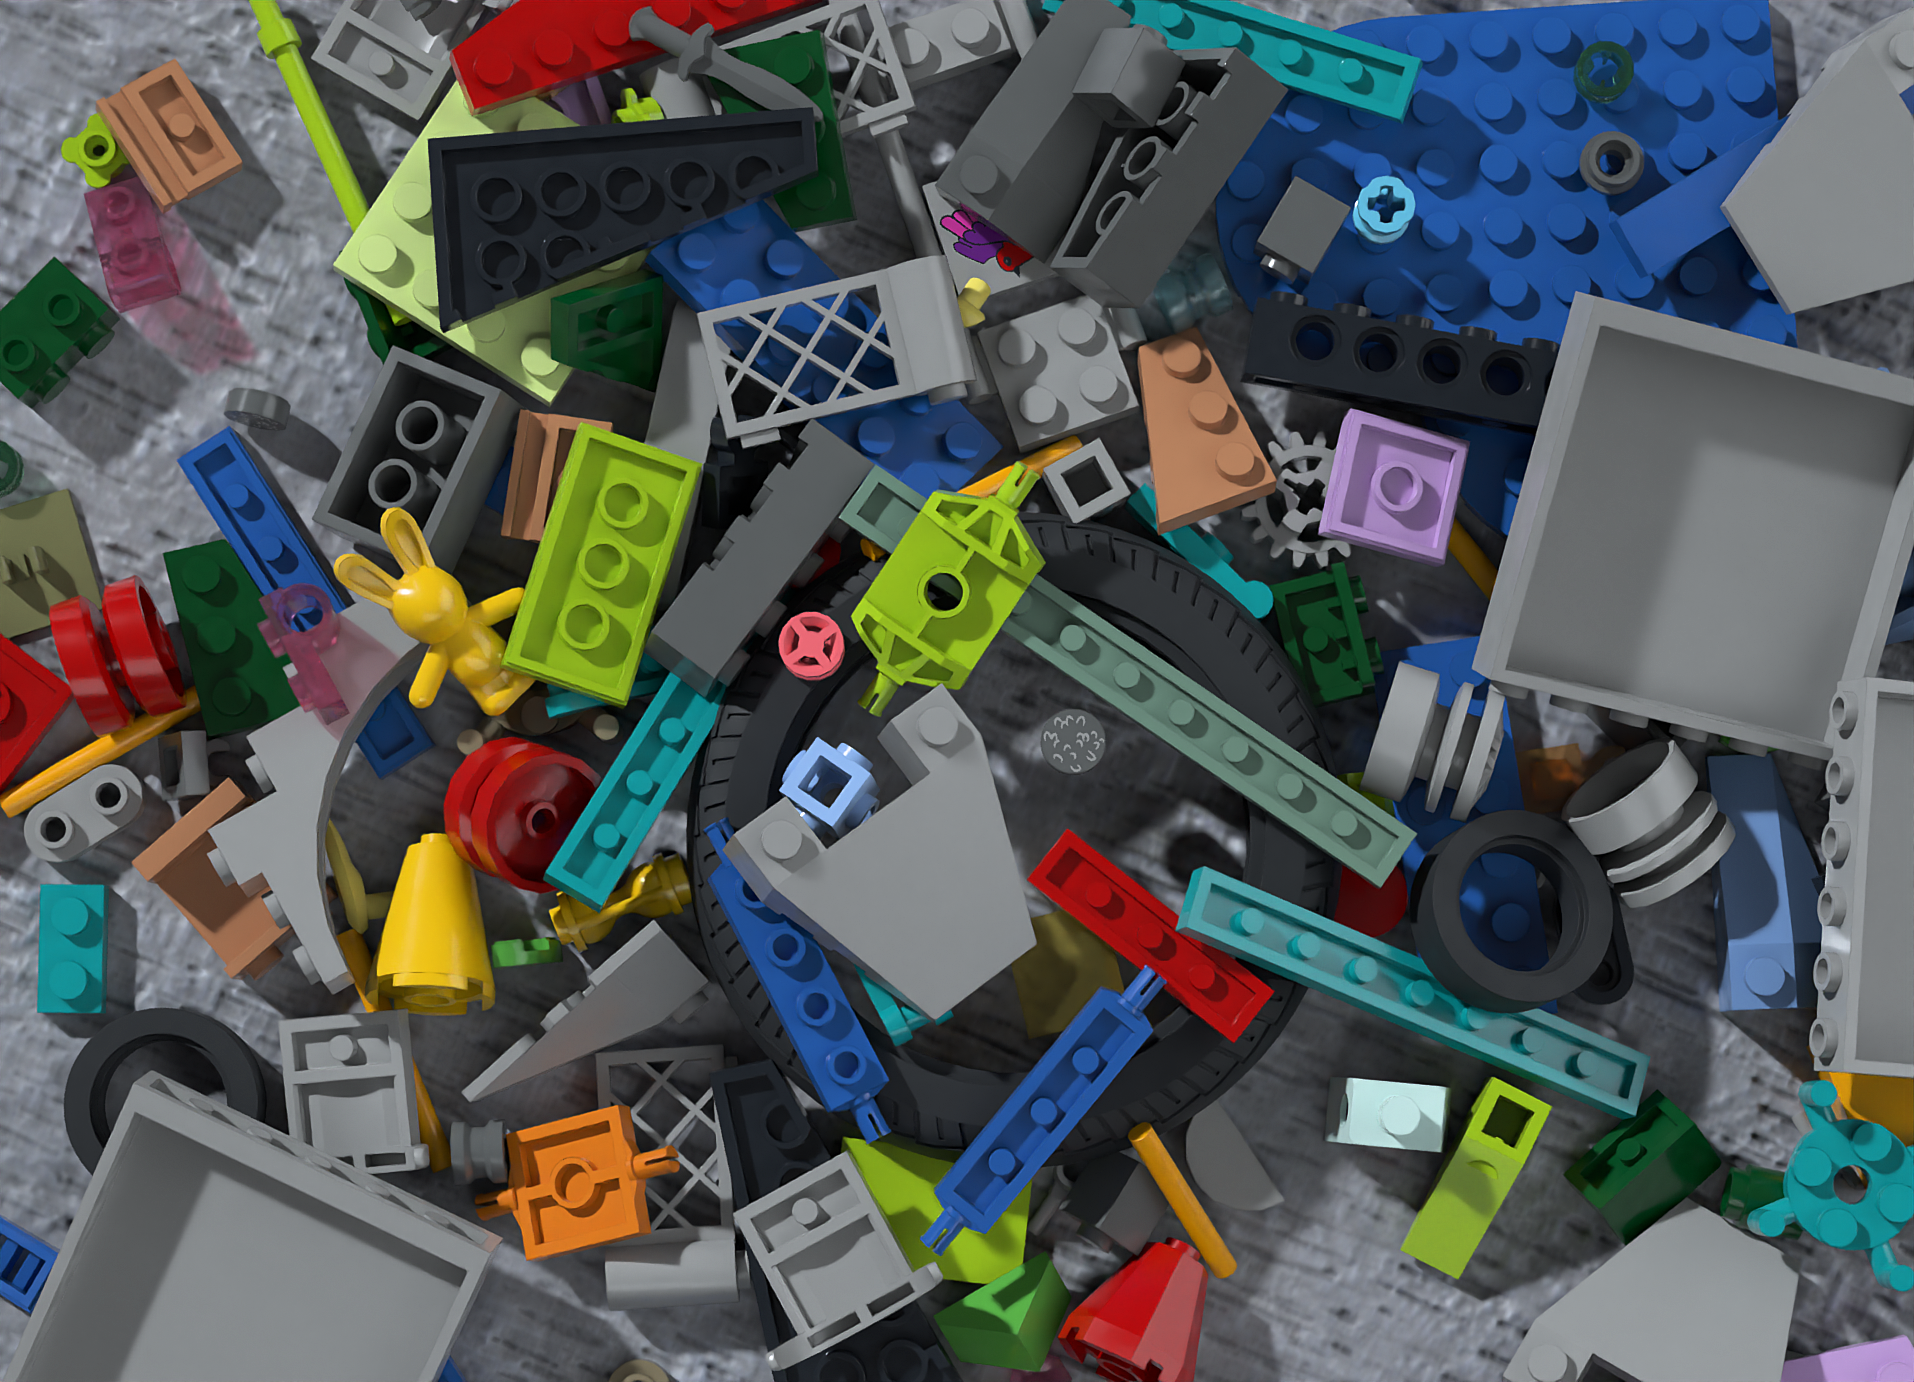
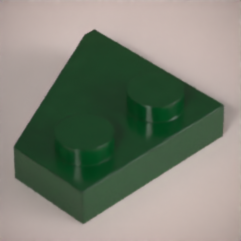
[551,269,663,392]

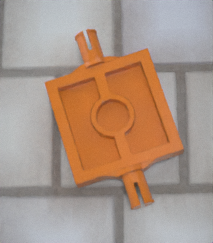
[475,1105,680,1262]

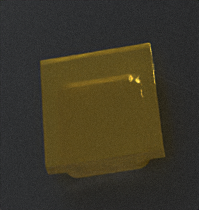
[1010,910,1124,1039]

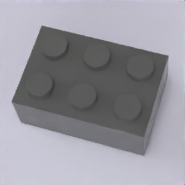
[312,345,527,575]

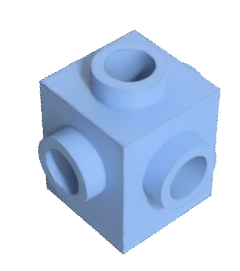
[779,737,880,840]

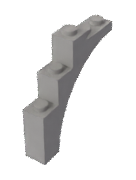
[207,598,430,995]

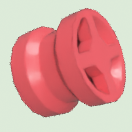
[779,612,845,681]

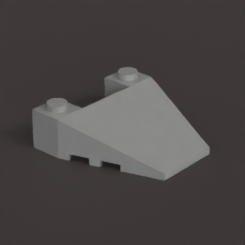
[1720,7,1914,315]
[722,683,1037,1022]
[1502,1197,1801,1382]

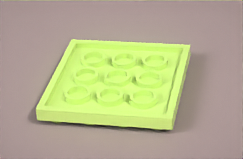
[333,80,657,408]

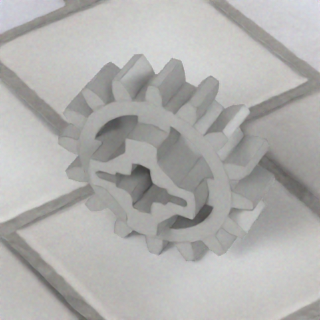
[1240,431,1352,571]

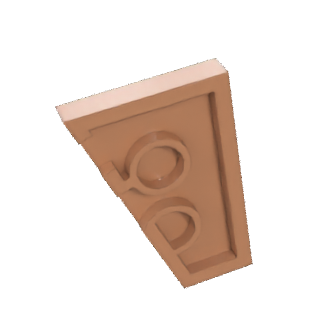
[1137,326,1277,535]

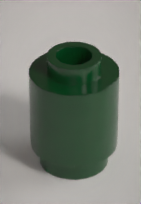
[1720,1164,1803,1241]

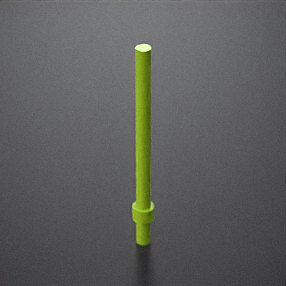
[248,0,412,326]

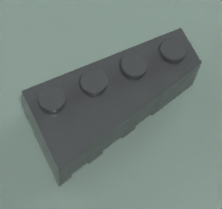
[1050,47,1288,309]
[643,418,875,698]

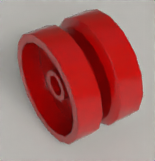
[49,575,187,738]
[443,737,602,894]

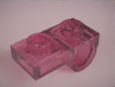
[84,176,182,314]
[257,583,350,725]

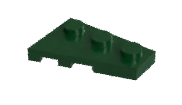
[707,30,857,233]
[163,539,314,740]

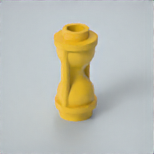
[549,852,692,953]

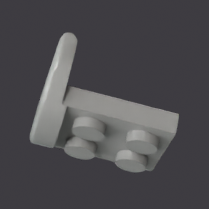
[311,0,513,125]
[278,1008,430,1174]
[733,1150,943,1371]

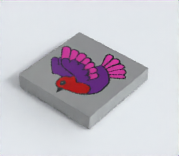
[922,181,1070,300]

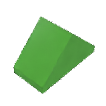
[933,1251,1072,1372]

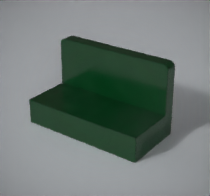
[1562,1089,1722,1246]

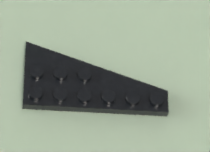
[427,107,819,333]
[709,1059,964,1382]

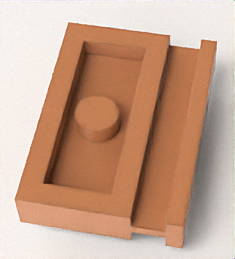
[95,58,243,214]
[500,409,614,544]

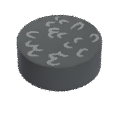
[223,388,291,431]
[1040,709,1106,775]

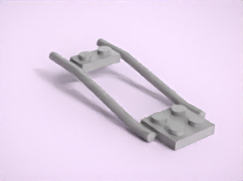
[825,0,1147,454]

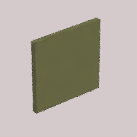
[0,488,102,639]

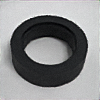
[1409,810,1613,1013]
[64,1008,267,1176]

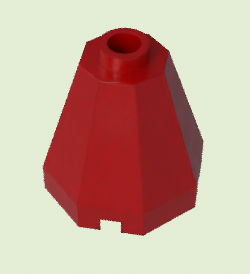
[1057,1237,1208,1382]

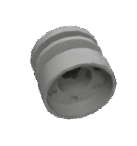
[1359,661,1506,823]
[1561,738,1736,908]

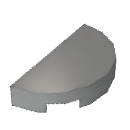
[1185,1099,1285,1211]

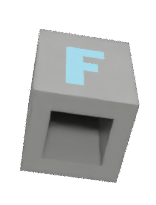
[1042,438,1131,523]

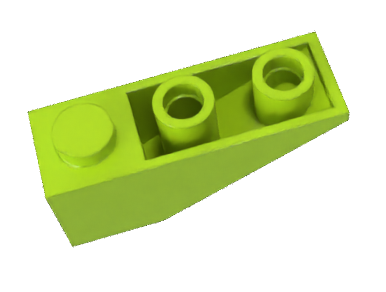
[1400,1077,1552,1279]

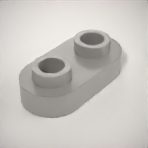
[24,764,147,863]

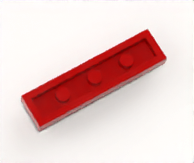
[1027,828,1275,1044]

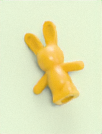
[334,507,536,716]

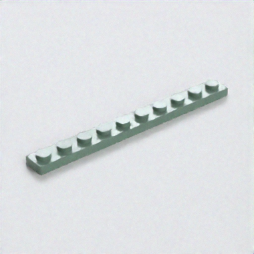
[838,464,1417,889]

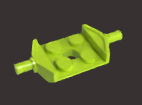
[851,461,1046,717]

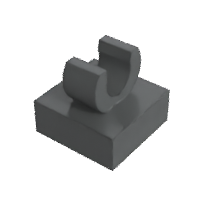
[158,730,232,802]

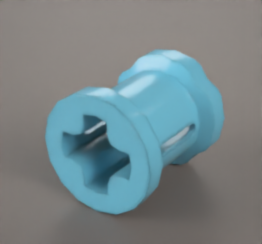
[1352,176,1415,245]

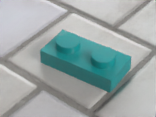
[37,884,109,1014]

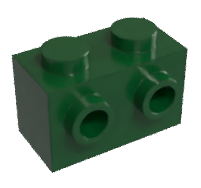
[0,256,120,409]

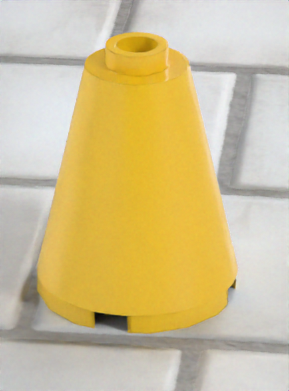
[365,833,496,1016]

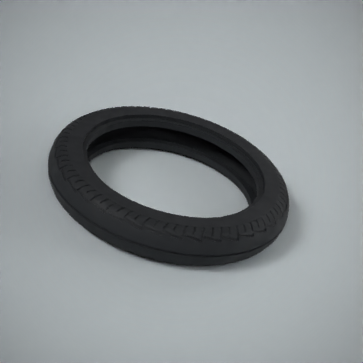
[686,512,1342,1167]

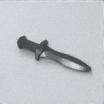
[629,6,823,122]

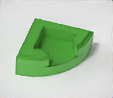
[491,937,563,970]

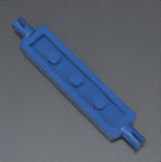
[704,817,892,1144]
[920,964,1167,1256]

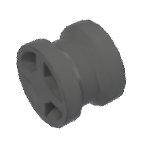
[450,1119,510,1186]

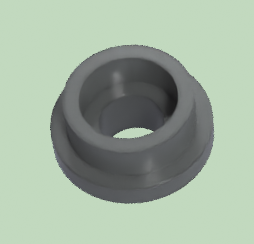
[1579,131,1644,196]

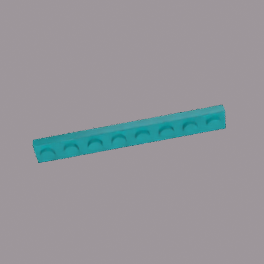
[1175,866,1651,1120]

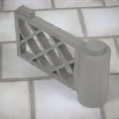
[639,0,918,138]
[697,255,977,449]
[595,1044,752,1311]

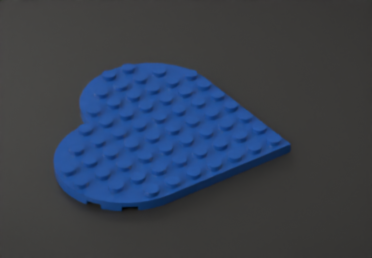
[1215,0,1798,539]

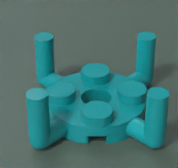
[1747,1080,1914,1292]

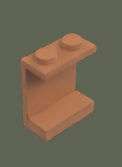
[131,777,338,981]

